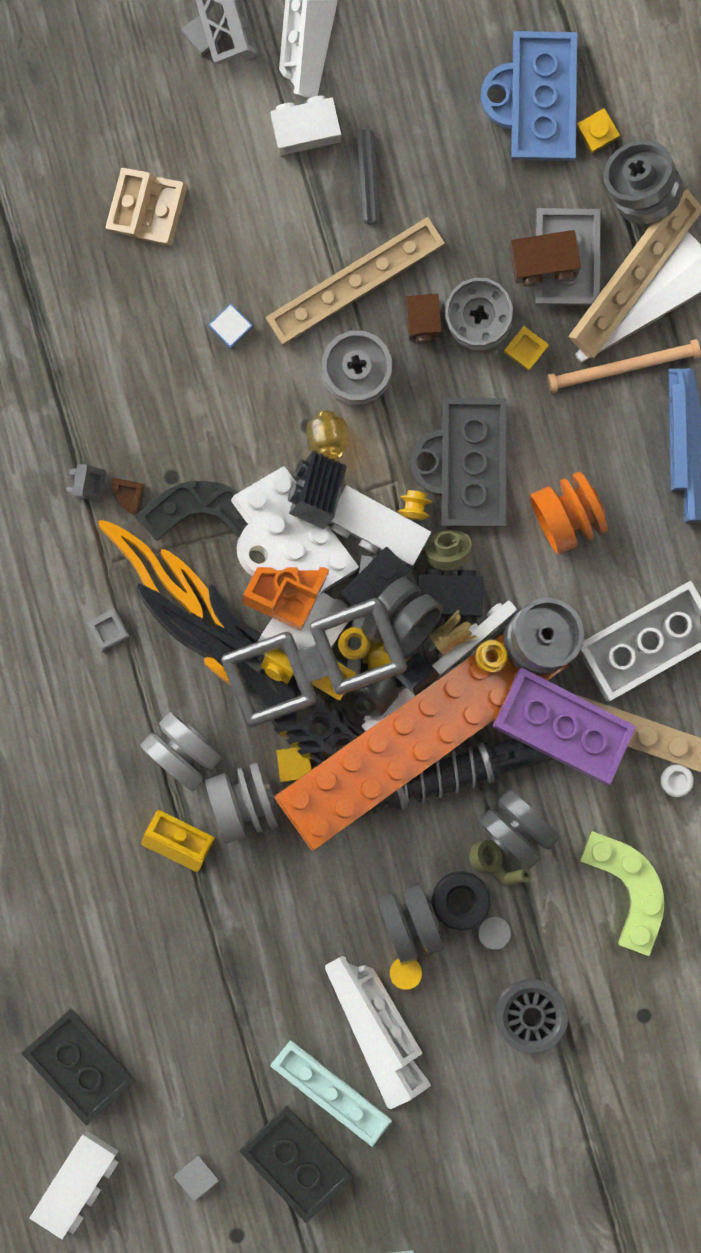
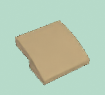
[105,168,188,247]

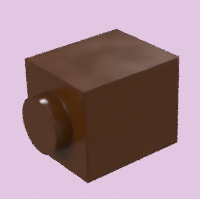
[406,293,442,344]

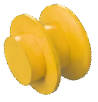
[398,490,432,521]

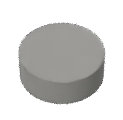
[478,916,511,950]

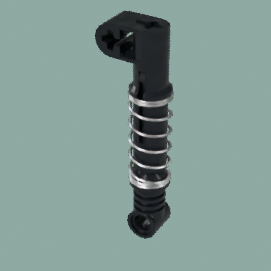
[359,738,555,818]

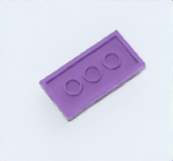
[492,668,636,786]

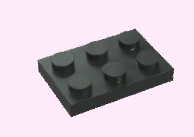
[21,1008,136,1126]
[239,1105,354,1223]

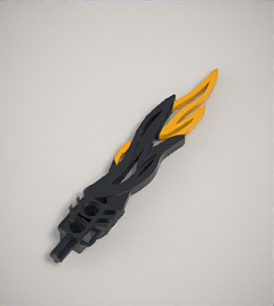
[98,520,363,765]

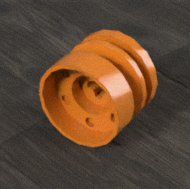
[529,471,608,555]

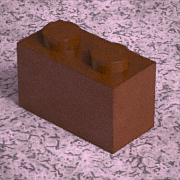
[509,230,581,287]

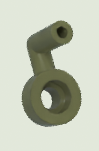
[469,840,531,886]

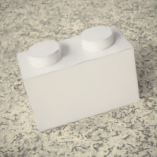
[270,96,341,156]

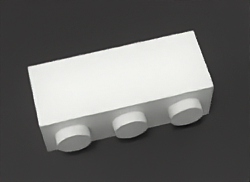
[330,485,431,568]
[29,1130,119,1239]

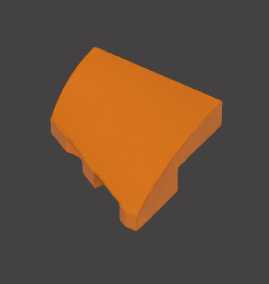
[243,567,329,631]

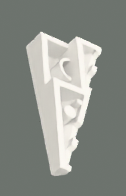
[575,231,701,364]

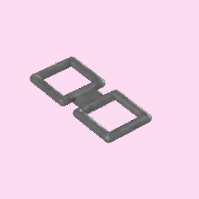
[221,598,407,727]

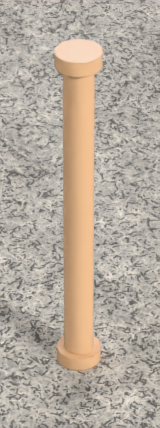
[547,339,701,393]

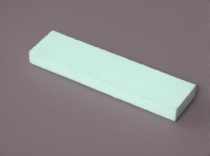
[270,1039,392,1147]

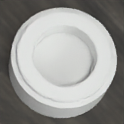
[660,765,694,797]

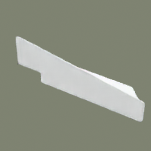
[279,0,338,98]
[325,956,431,1109]

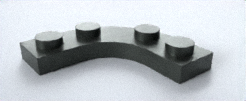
[135,480,248,541]

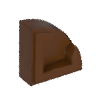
[112,477,145,515]

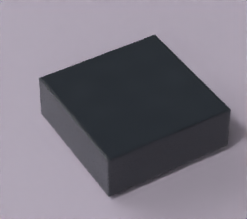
[395,652,440,696]

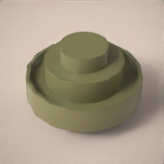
[425,530,473,570]

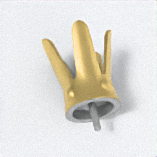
[429,610,478,655]

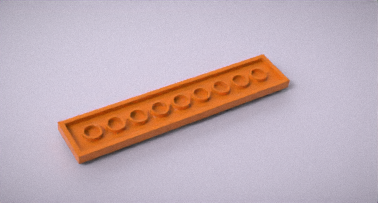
[274,633,569,851]

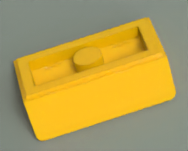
[141,809,215,872]

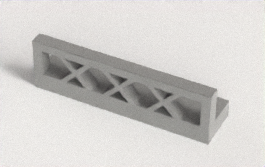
[196,0,259,65]

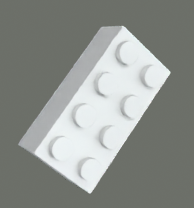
[579,581,701,702]

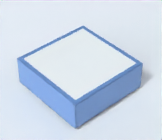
[208,303,253,349]

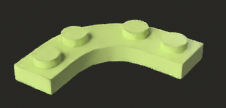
[580,831,664,956]

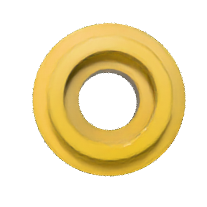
[338,627,371,660]
[475,640,508,673]

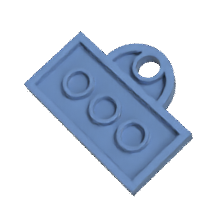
[480,31,577,161]

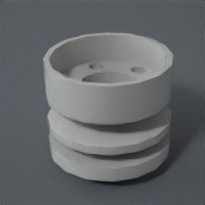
[445,278,513,351]
[205,762,278,844]

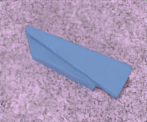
[668,368,701,523]

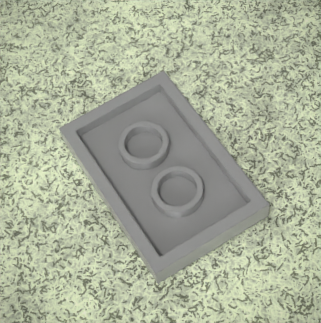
[535,208,601,306]

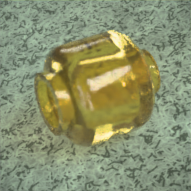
[306,411,349,460]

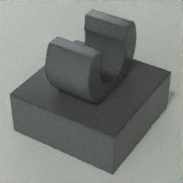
[66,464,106,502]

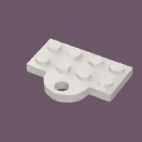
[231,466,359,595]

